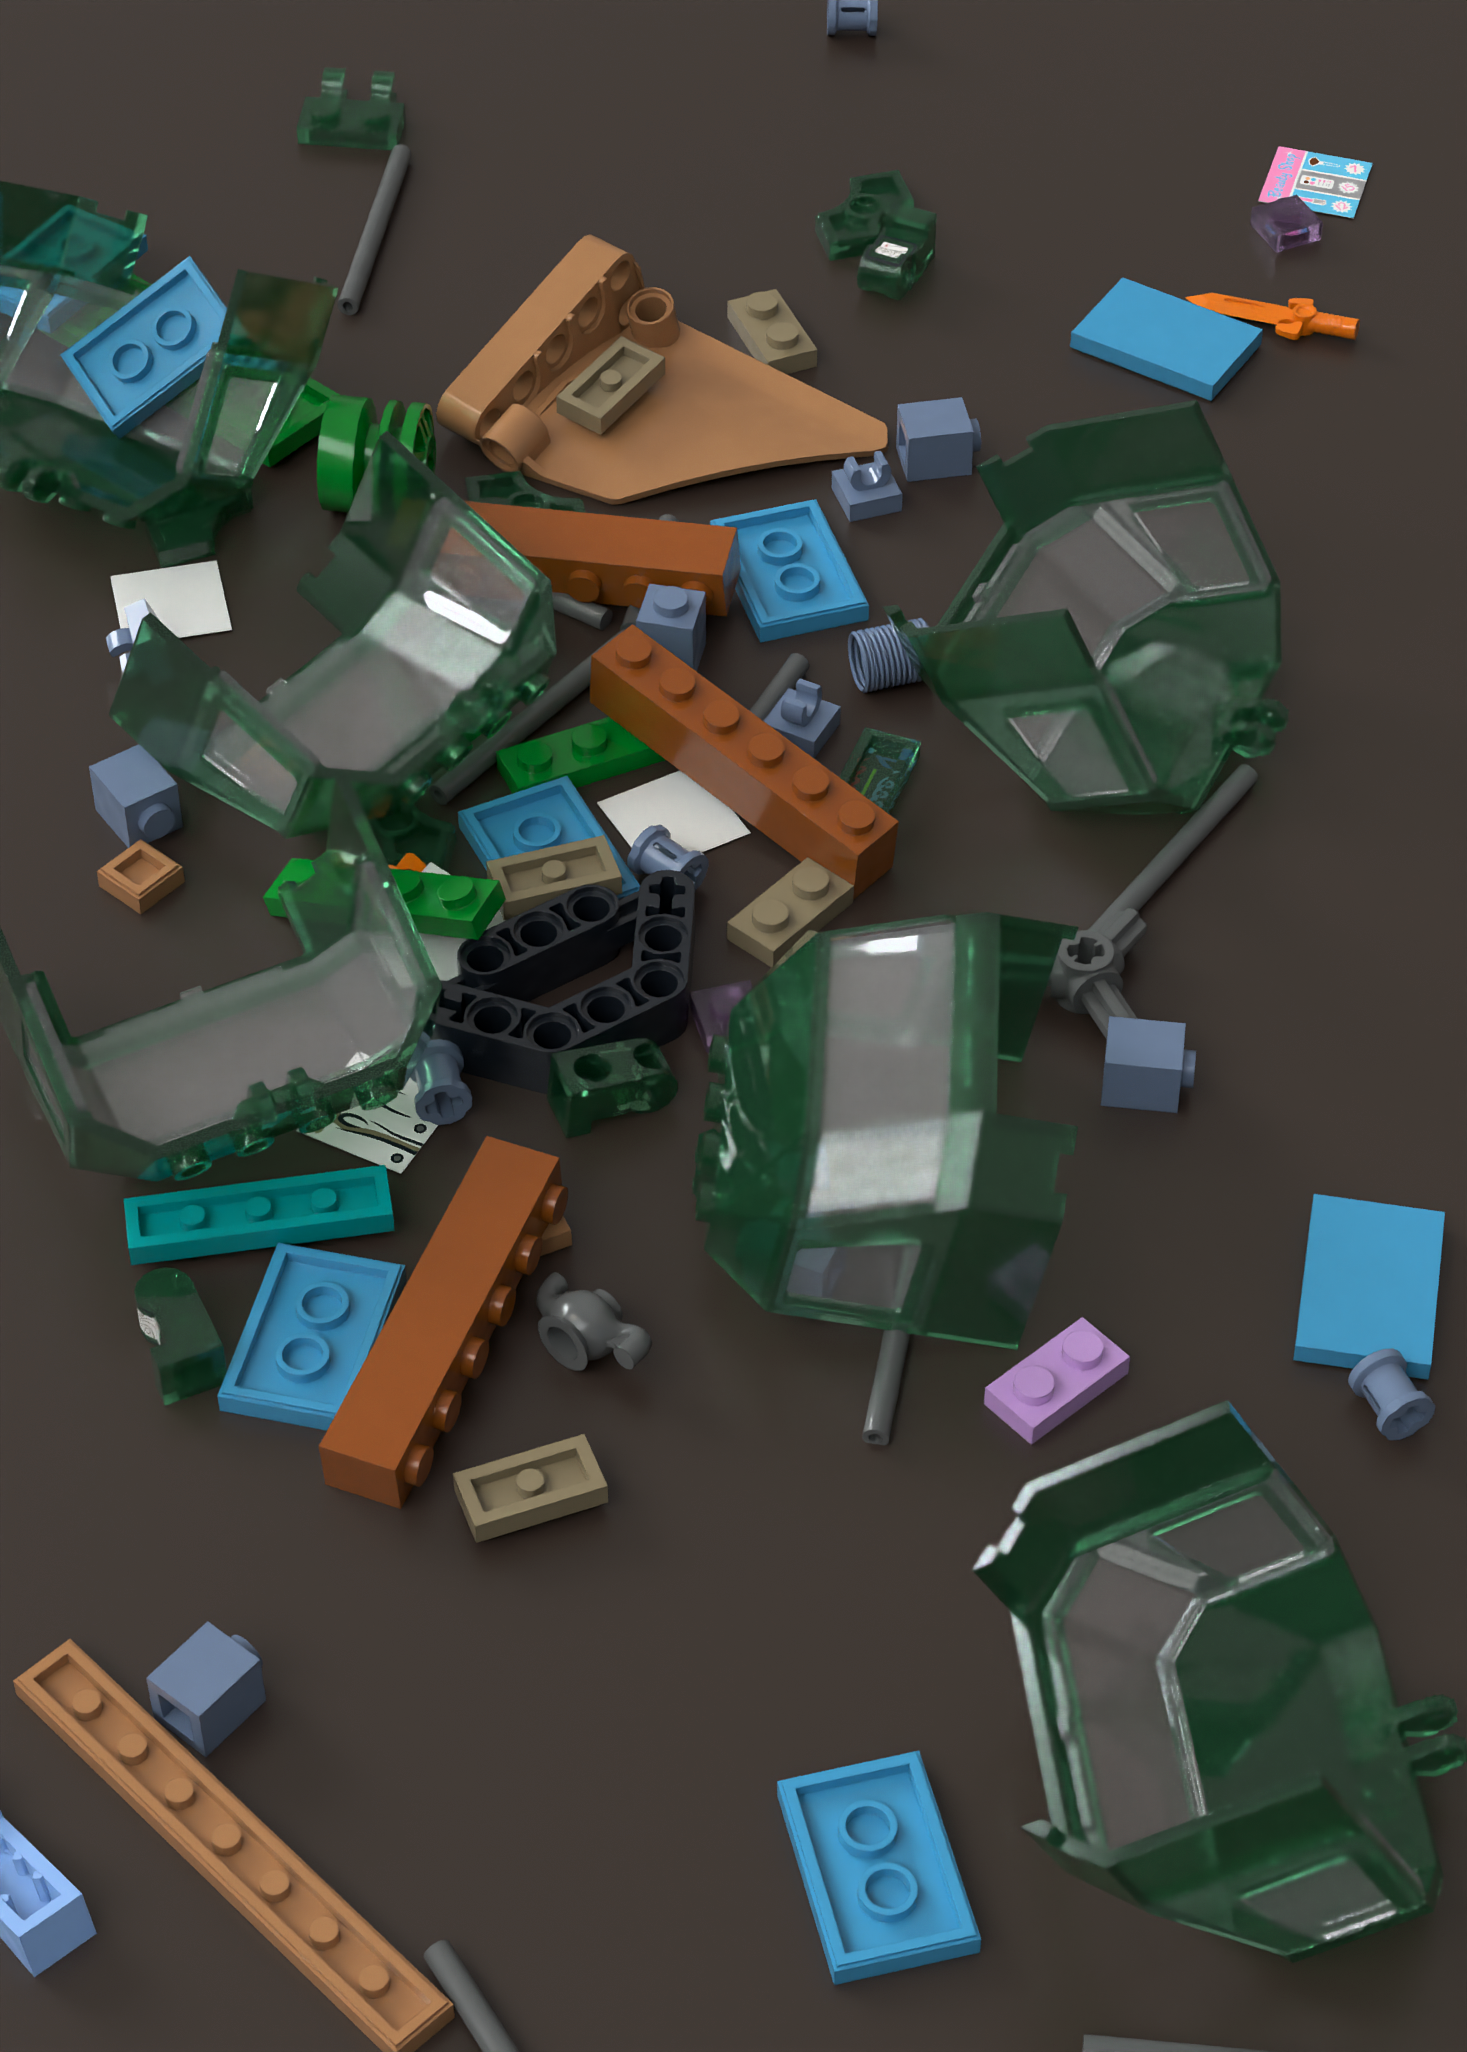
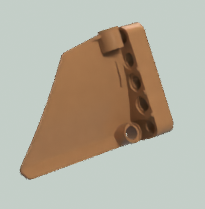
[436,234,889,505]

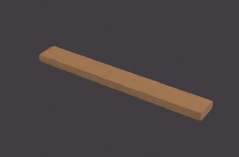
[13,1639,455,2052]

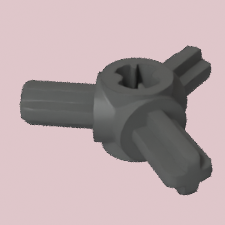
[991,908,1147,1039]

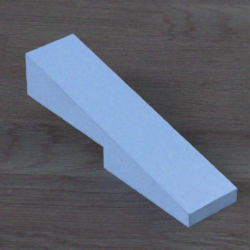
[0,1810,97,1978]

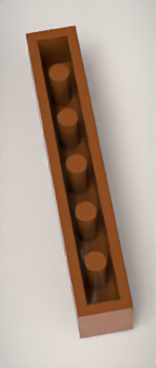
[389,495,741,617]
[590,624,899,900]
[319,1136,568,1509]

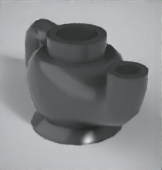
[536,1272,652,1371]

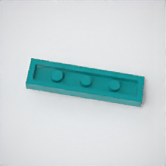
[124,1165,395,1265]

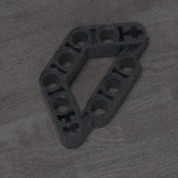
[405,870,695,1095]

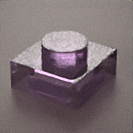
[1250,195,1323,253]
[690,980,767,1053]

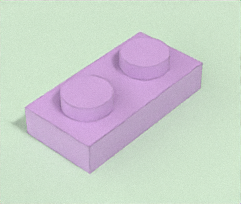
[984,1317,1130,1445]

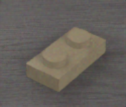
[727,289,817,374]
[556,336,665,435]
[486,835,622,920]
[727,857,854,968]
[453,1434,608,1543]

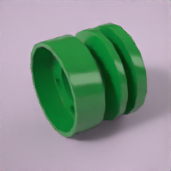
[317,394,436,517]

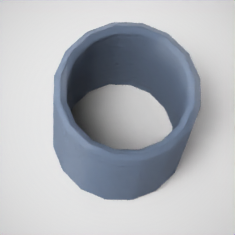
[848,618,937,693]

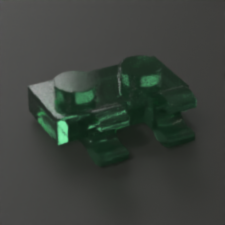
[297,67,406,150]

